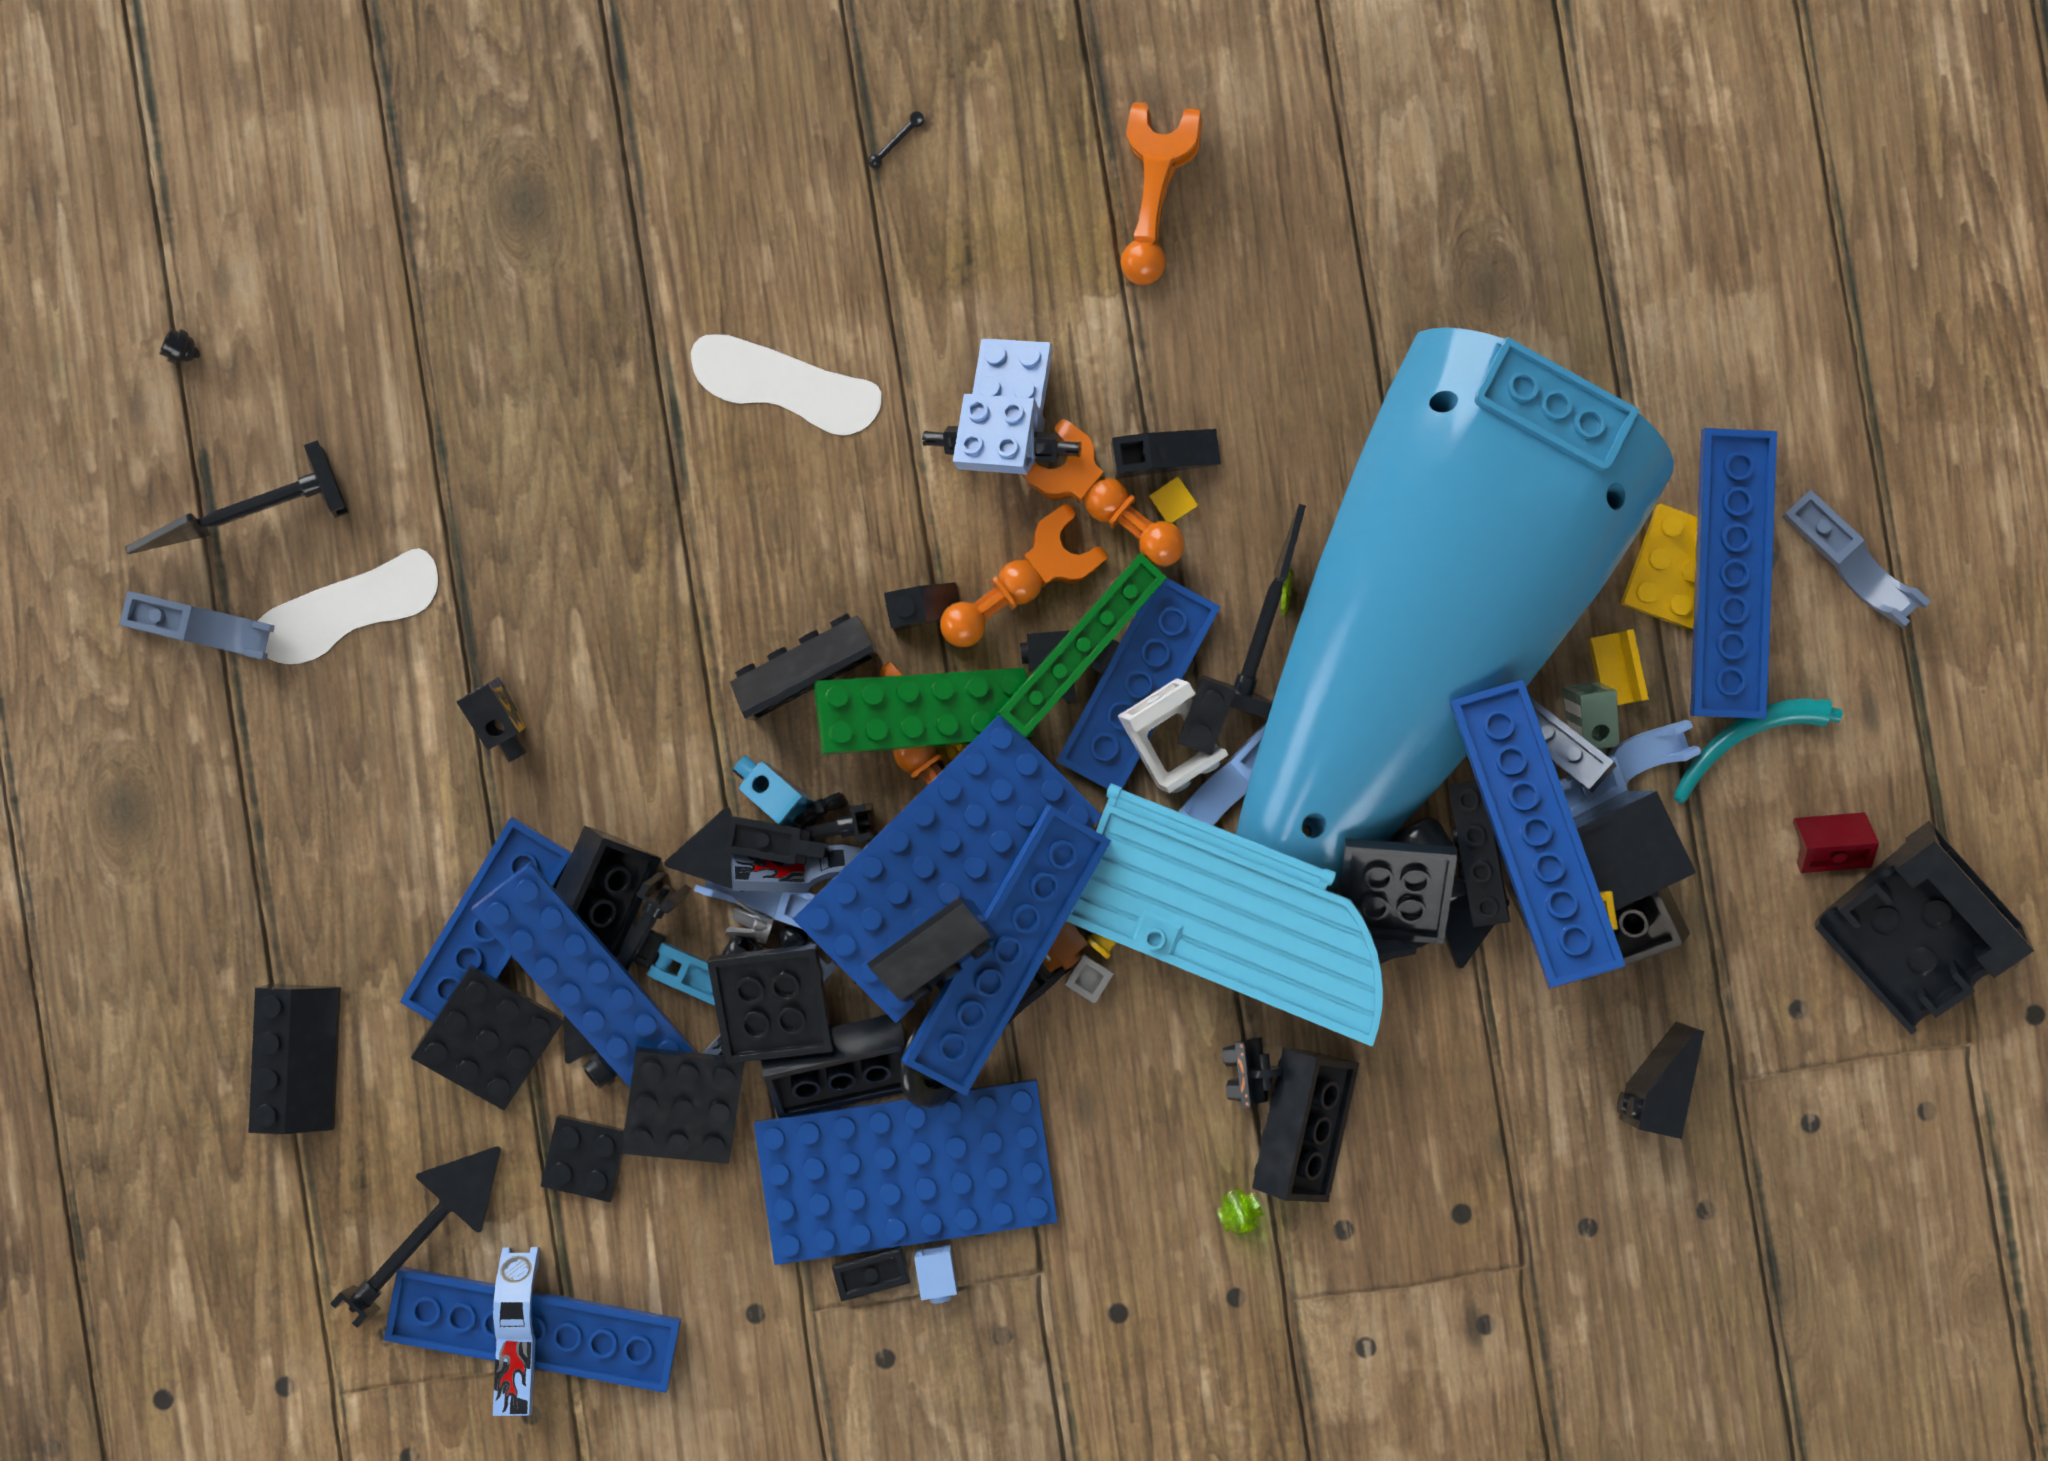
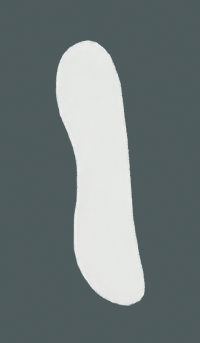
[691,334,882,436]
[258,548,438,664]

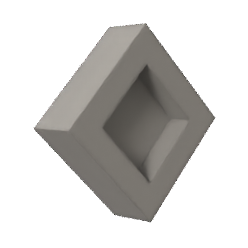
[1064,953,1114,1004]

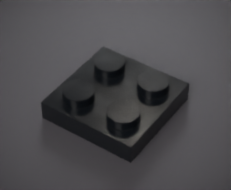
[540,1114,624,1202]

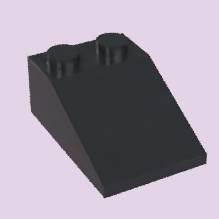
[1583,887,1690,981]
[1617,1022,1704,1139]

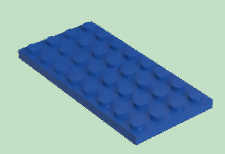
[793,715,1102,1023]
[754,1079,1058,1265]

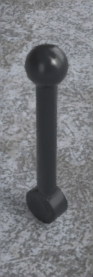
[868,111,924,168]

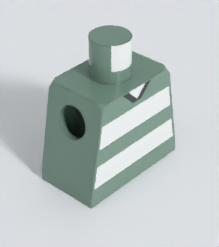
[1562,682,1619,756]

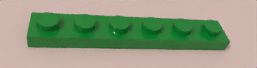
[997,553,1167,738]

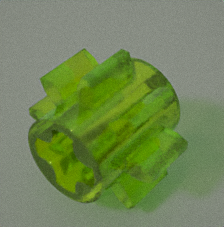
[1216,1189,1264,1235]

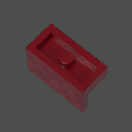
[1793,812,1879,873]

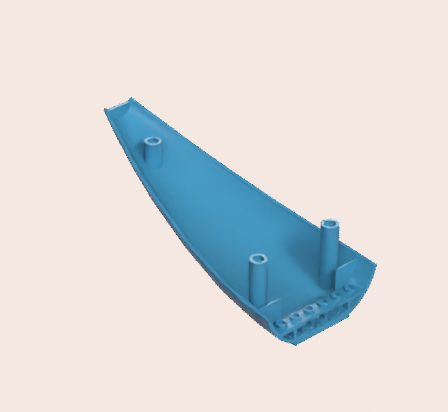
[1235,327,1674,893]

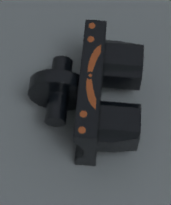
[1222,1037,1282,1108]

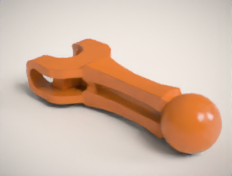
[1120,102,1203,285]

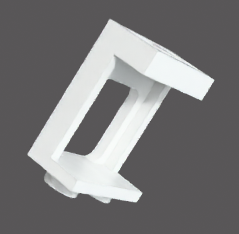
[1118,678,1228,793]

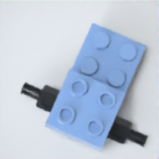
[922,339,1082,475]

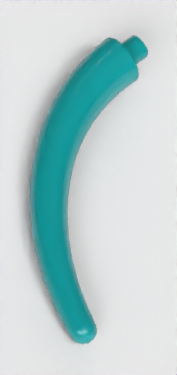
[1674,698,1843,803]

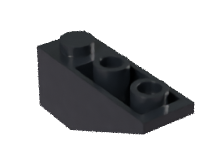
[1110,429,1221,479]

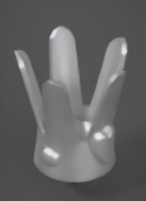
[725,899,780,944]

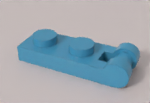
[647,942,715,1006]

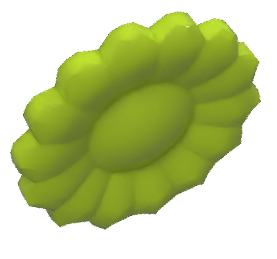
[1281,567,1294,617]

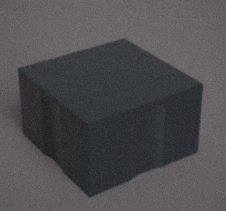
[1497,790,1696,929]

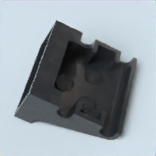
[1814,821,2034,1035]

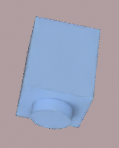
[914,1244,958,1304]

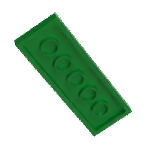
[814,668,1034,755]

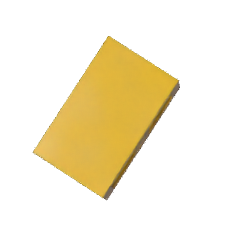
[1587,629,1649,705]

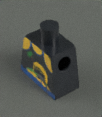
[456,677,528,762]

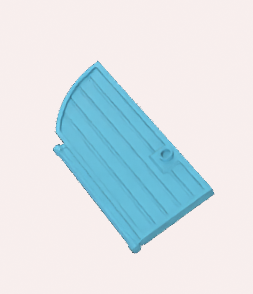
[1066,783,1383,1047]

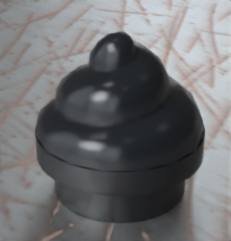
[159,328,200,365]
[582,1052,617,1089]

